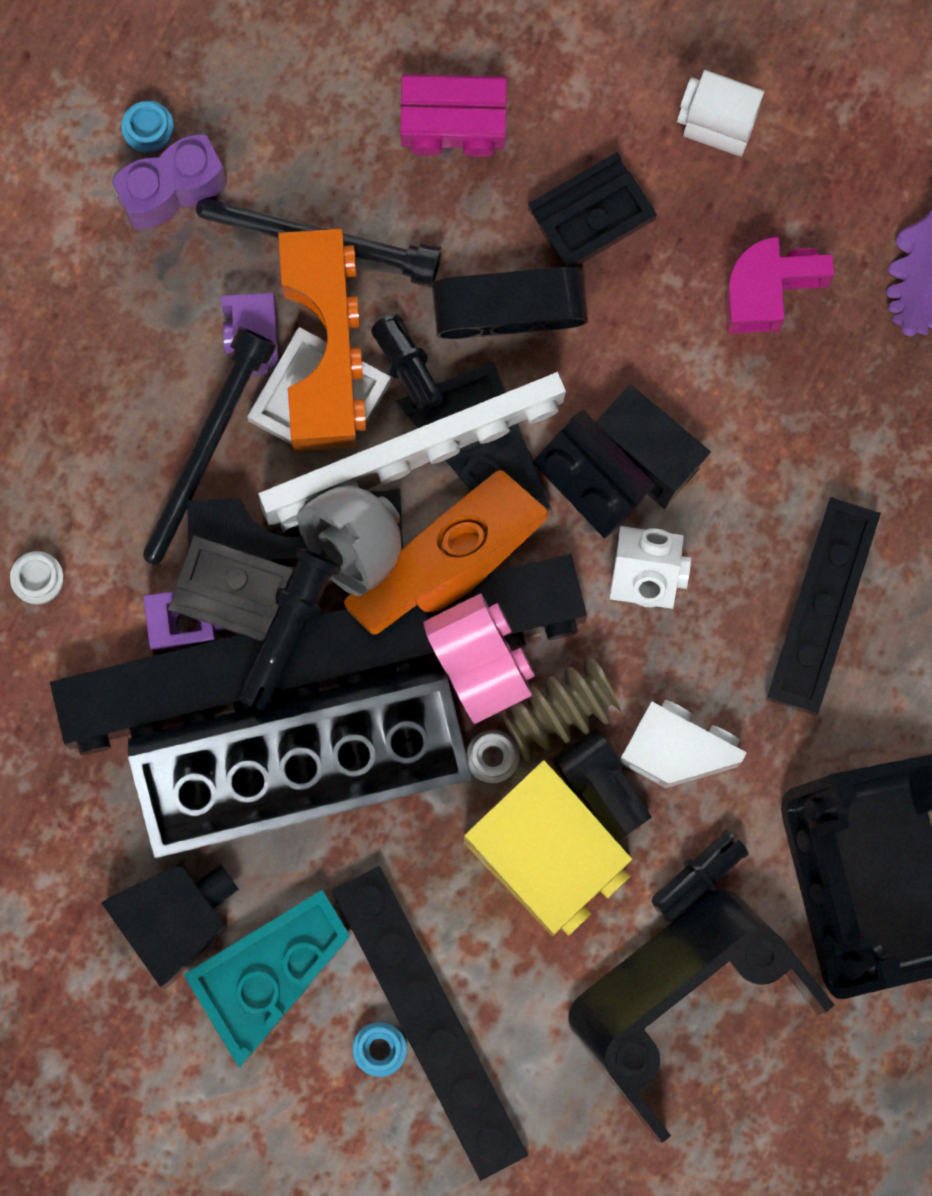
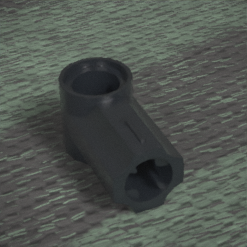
[552,729,652,841]

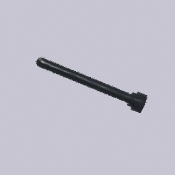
[196,198,442,288]
[143,326,278,565]

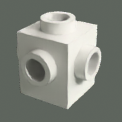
[610,526,691,609]

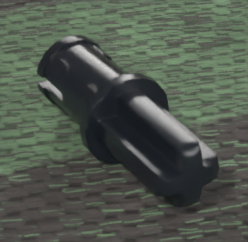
[371,314,443,412]
[651,829,749,922]

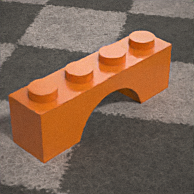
[278,229,367,452]

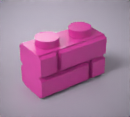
[400,74,507,157]

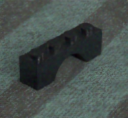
[187,490,403,567]

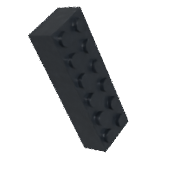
[128,662,472,858]

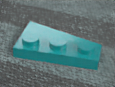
[183,890,351,1068]

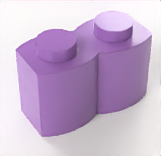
[112,135,227,230]

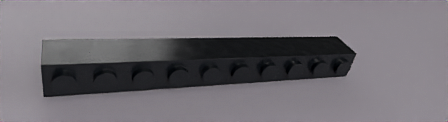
[50,554,587,755]

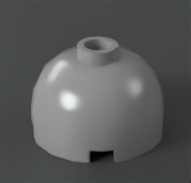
[297,485,401,596]

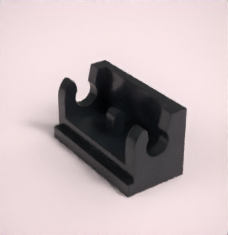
[596,384,711,509]

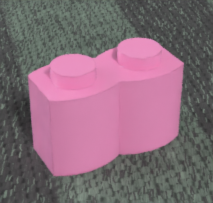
[423,593,535,724]

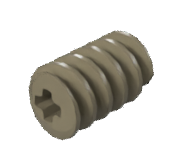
[501,657,621,762]

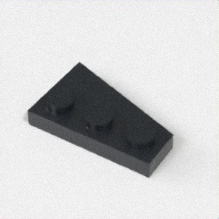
[396,361,552,511]

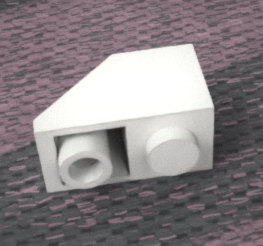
[620,700,747,788]

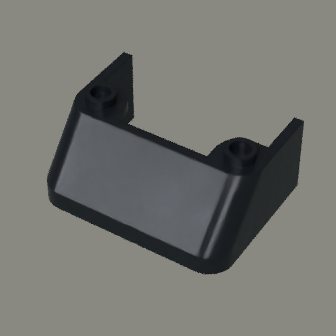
[568,890,835,1143]

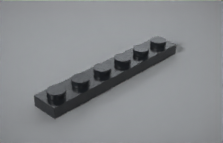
[332,866,529,1181]

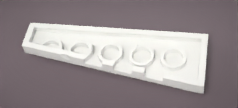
[258,372,566,534]

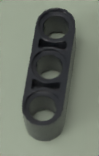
[432,267,588,339]

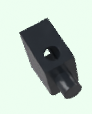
[101,864,240,989]

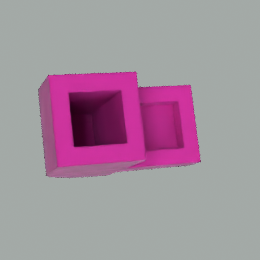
[725,237,834,334]

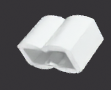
[677,70,765,157]

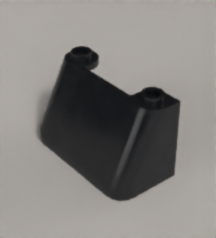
[781,754,932,999]

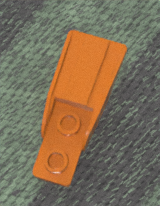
[344,470,549,635]

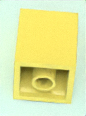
[464,760,632,937]

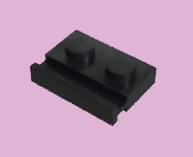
[527,152,657,267]
[533,409,656,539]
[168,535,293,641]

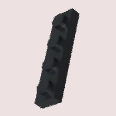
[766,497,881,716]

